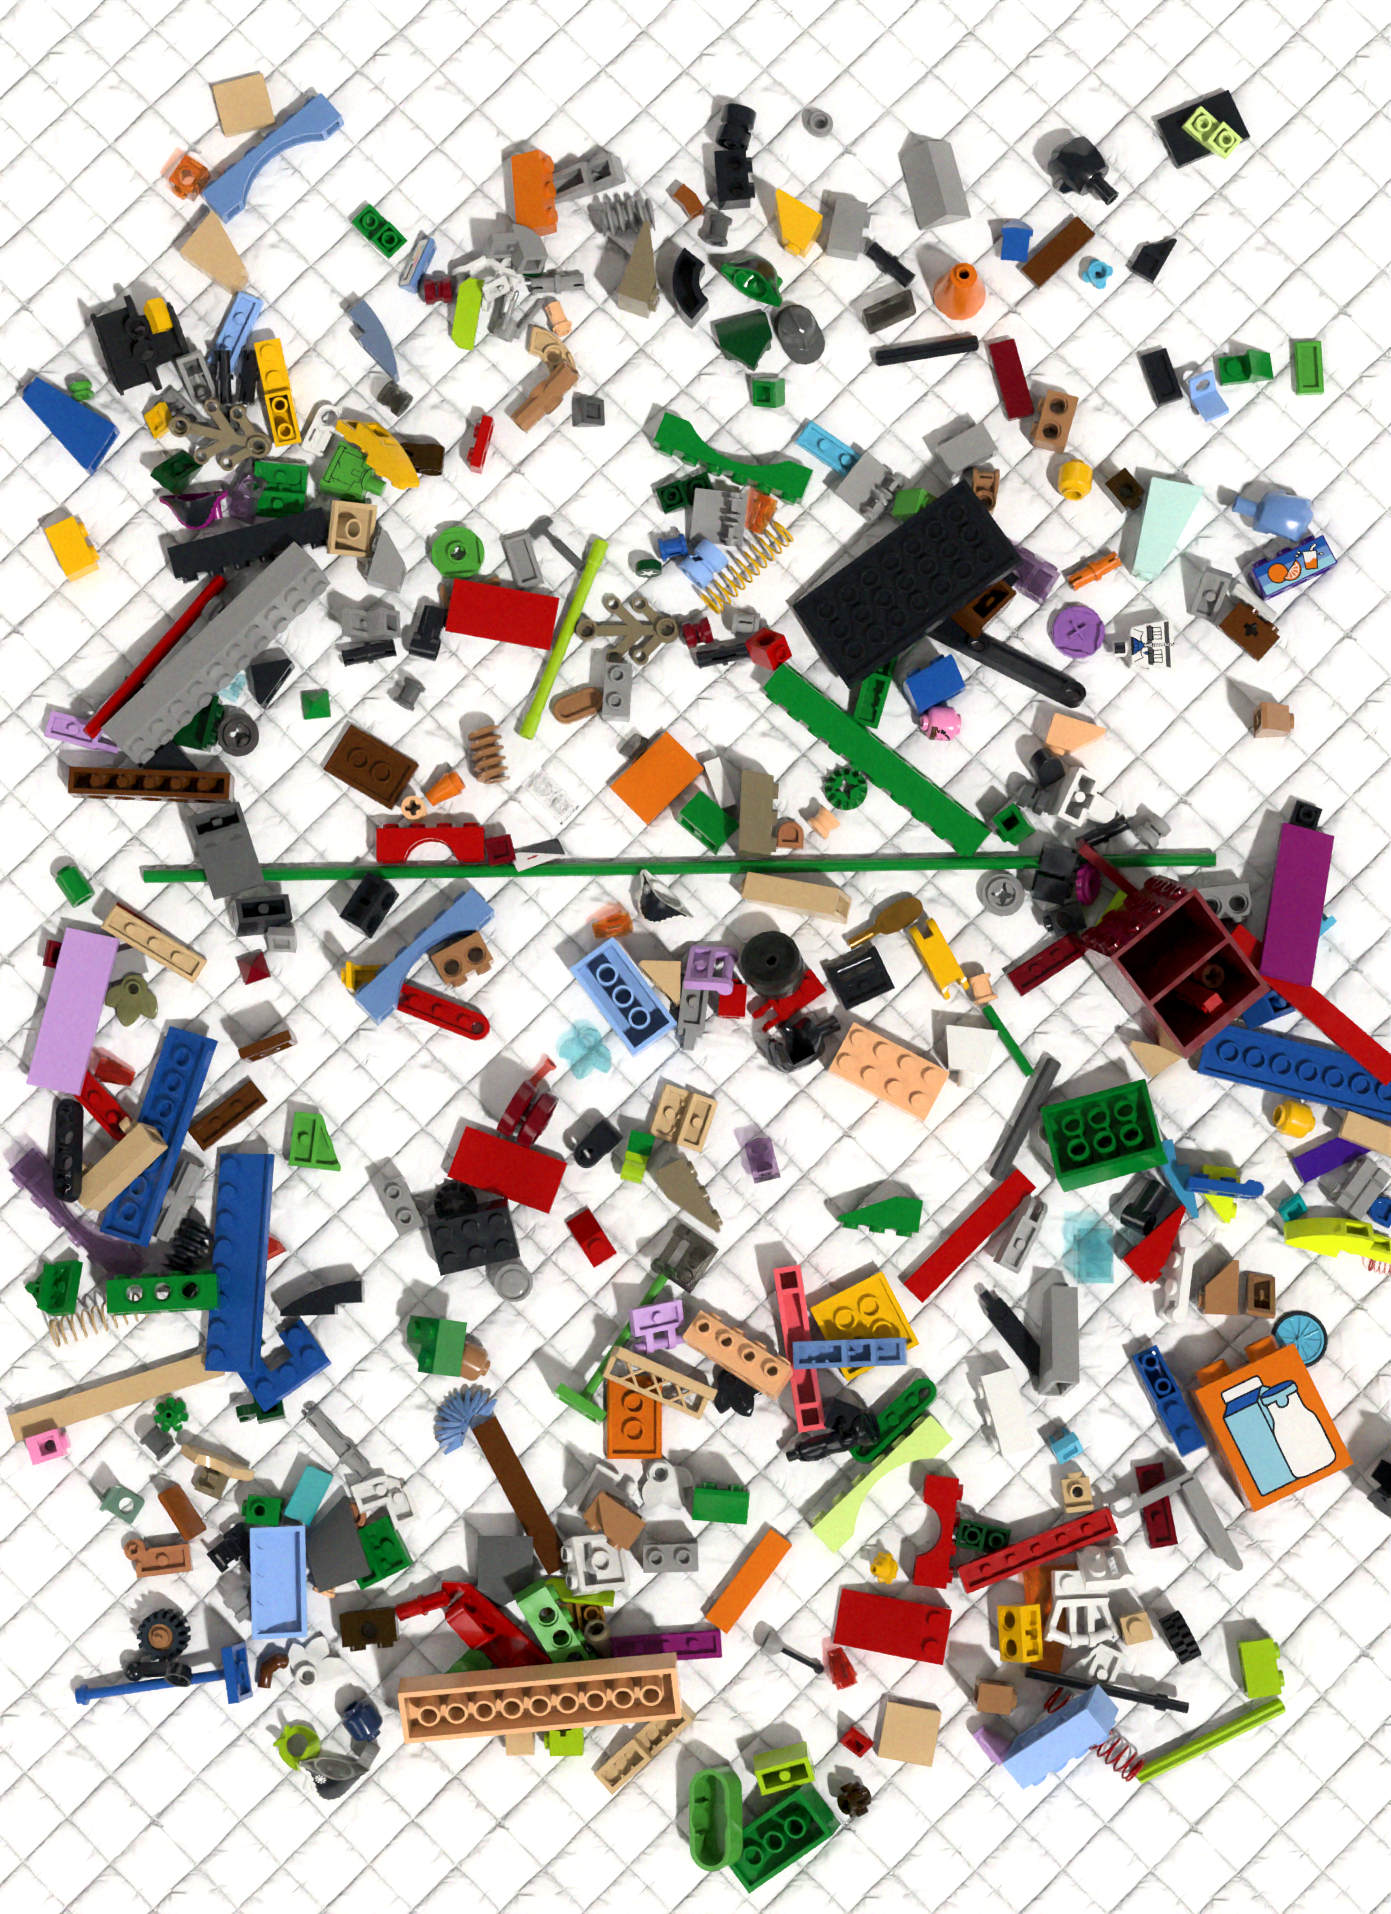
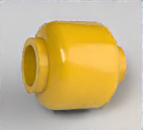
[1057,459,1093,501]
[1273,1100,1316,1139]

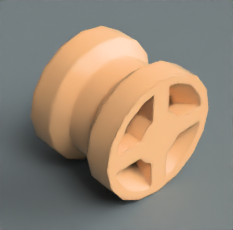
[807,806,840,840]

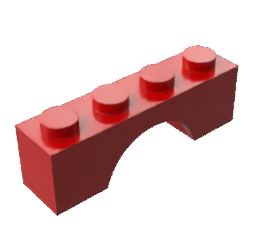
[376,822,486,864]
[912,1473,963,1589]

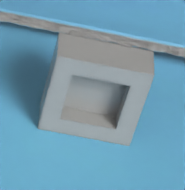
[267,922,297,953]

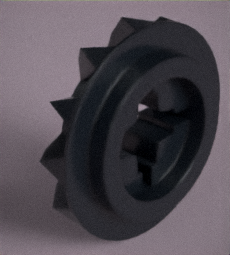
[216,714,259,757]
[434,1183,477,1214]

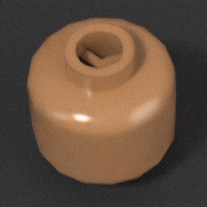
[460,1341,491,1381]

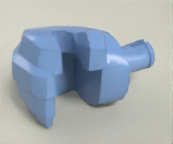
[1232,489,1314,543]

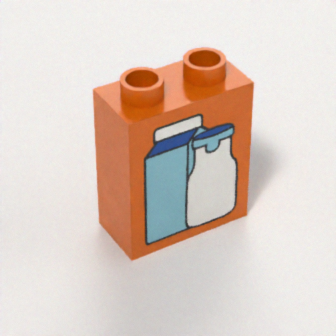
[1188,1334,1354,1512]

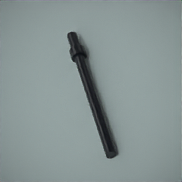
[1024,1666,1189,1714]

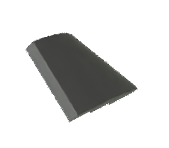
[305,1495,372,1593]
[478,1536,534,1608]

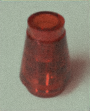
[93,1056,136,1087]
[827,1647,858,1691]

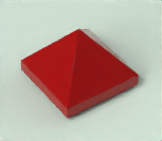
[839,1727,874,1758]

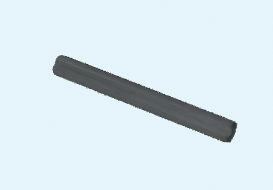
[989,1058,1061,1182]

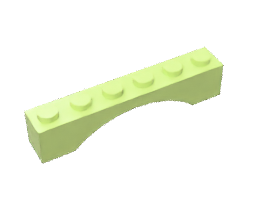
[811,1415,953,1553]

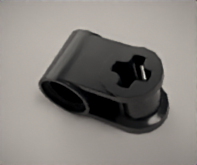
[574,1118,624,1169]

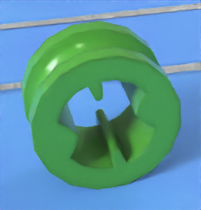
[69,381,95,402]

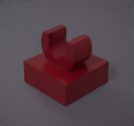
[484,834,517,867]

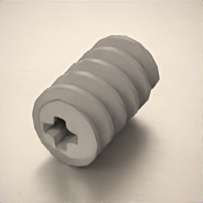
[601,198,655,237]

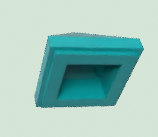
[1278,1193,1308,1223]

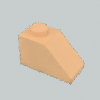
[1043,713,1106,757]

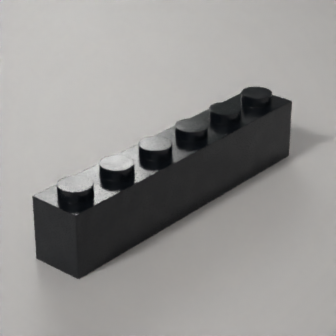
[167,507,329,584]

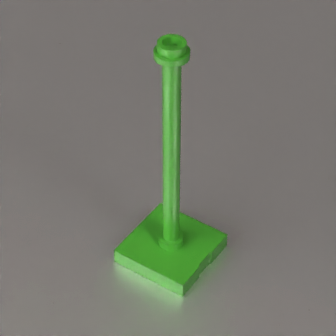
[554,1263,676,1426]

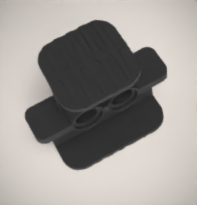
[90,295,190,396]

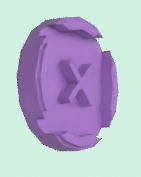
[1052,606,1105,659]

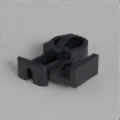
[207,1522,250,1573]

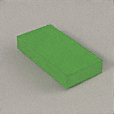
[1293,341,1324,396]

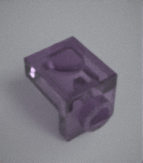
[745,1137,781,1184]

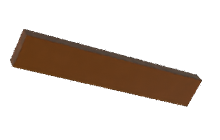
[472,1416,567,1576]

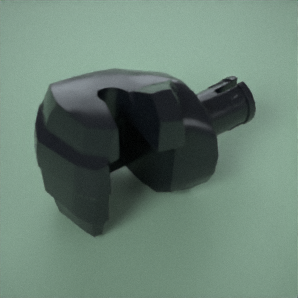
[1047,136,1119,206]
[764,1015,841,1073]

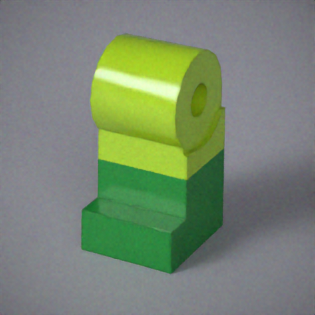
[620,1130,656,1185]

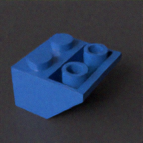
[902,654,966,718]

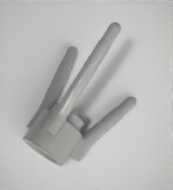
[492,279,545,343]

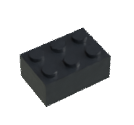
[428,1197,520,1276]

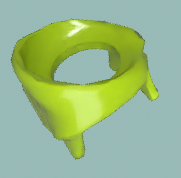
[273,1724,321,1771]

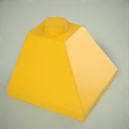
[775,188,823,258]

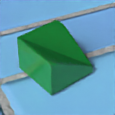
[752,377,785,408]

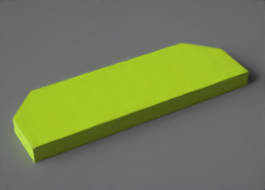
[451,277,485,351]
[546,1578,615,1607]

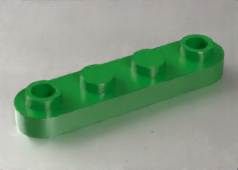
[850,1378,938,1464]

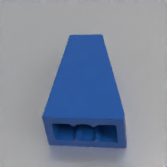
[22,377,120,476]

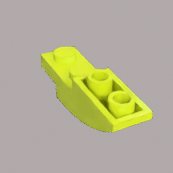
[1283,1217,1391,1264]

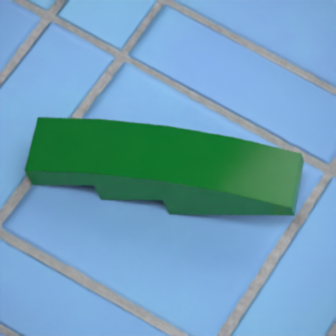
[853,655,899,729]

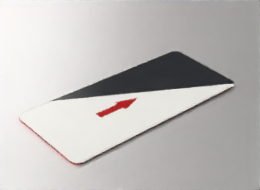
[513,839,565,872]

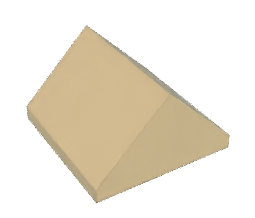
[327,500,378,558]
[638,960,681,1008]

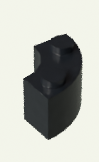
[672,247,709,329]

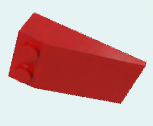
[833,1588,952,1665]

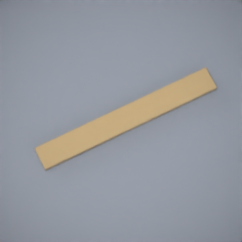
[8,1352,225,1442]

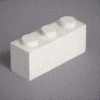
[976,1368,1035,1456]

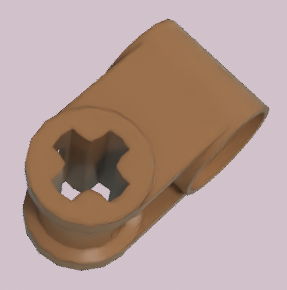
[971,467,1000,516]

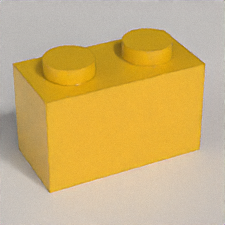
[44,516,100,582]

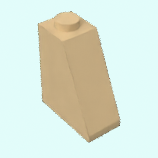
[179,210,249,296]

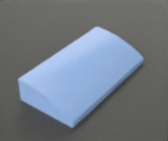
[250,1525,307,1640]

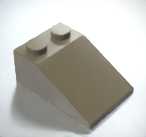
[617,220,660,319]

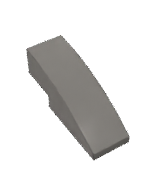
[553,153,626,204]

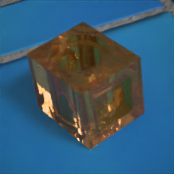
[168,154,211,202]

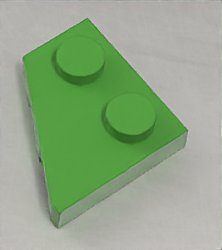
[288,1111,341,1172]

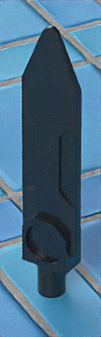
[979,1289,1040,1377]

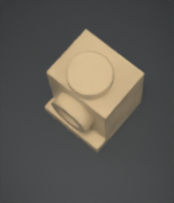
[1060,1471,1094,1513]

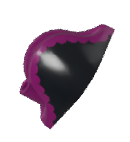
[159,490,229,530]

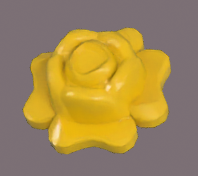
[870,1552,898,1585]

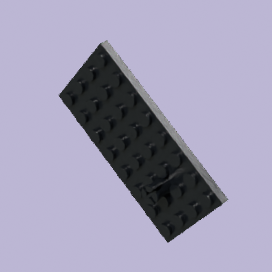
[792,478,1025,690]

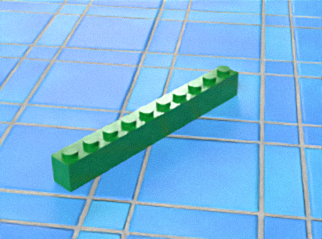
[763,662,993,857]

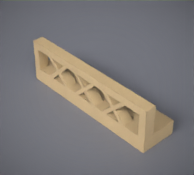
[601,1346,718,1420]

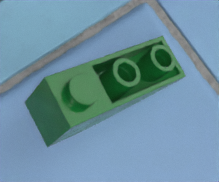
[837,1196,923,1238]

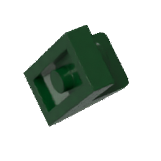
[150,450,203,495]

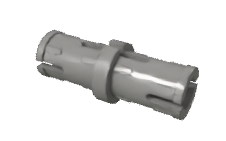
[531,273,585,295]

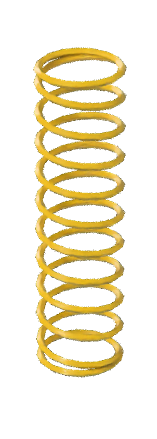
[700,521,794,614]

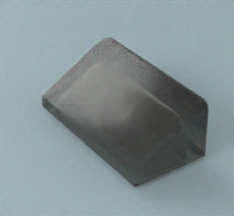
[861,289,916,335]

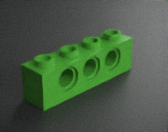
[514,1578,598,1664]

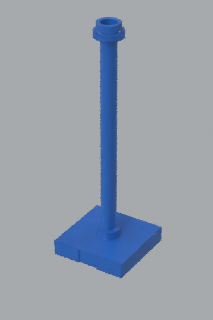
[75,1641,253,1705]

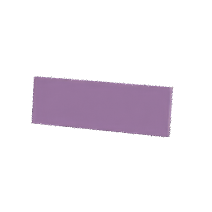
[26,927,120,1096]

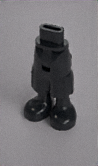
[786,1410,881,1462]

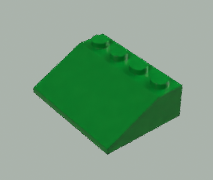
[1040,1079,1169,1192]

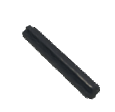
[875,335,979,366]

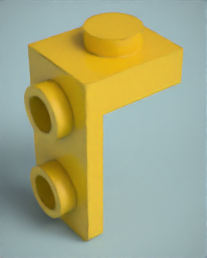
[341,961,382,993]

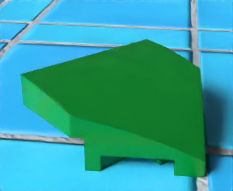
[25,1260,83,1316]

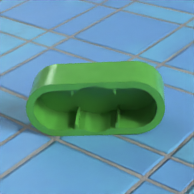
[689,1765,743,1872]

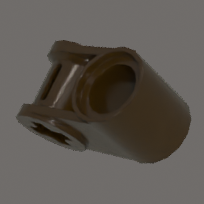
[400,442,445,476]

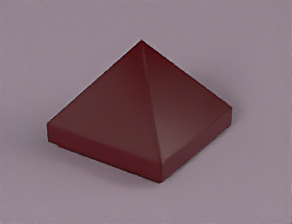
[42,939,62,969]
[237,951,271,985]

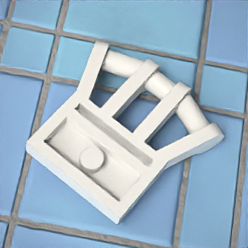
[1043,1569,1120,1649]

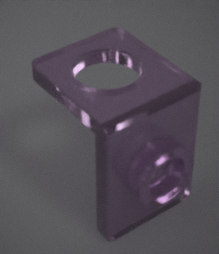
[229,473,268,525]

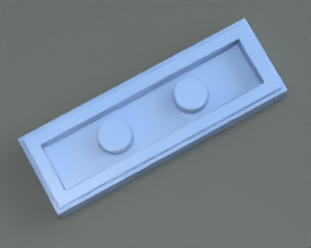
[207,291,264,374]

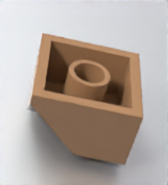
[582,1487,647,1551]

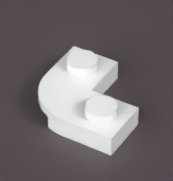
[350,1476,421,1530]

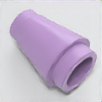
[973,1725,1011,1766]

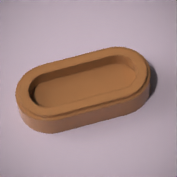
[553,687,603,725]

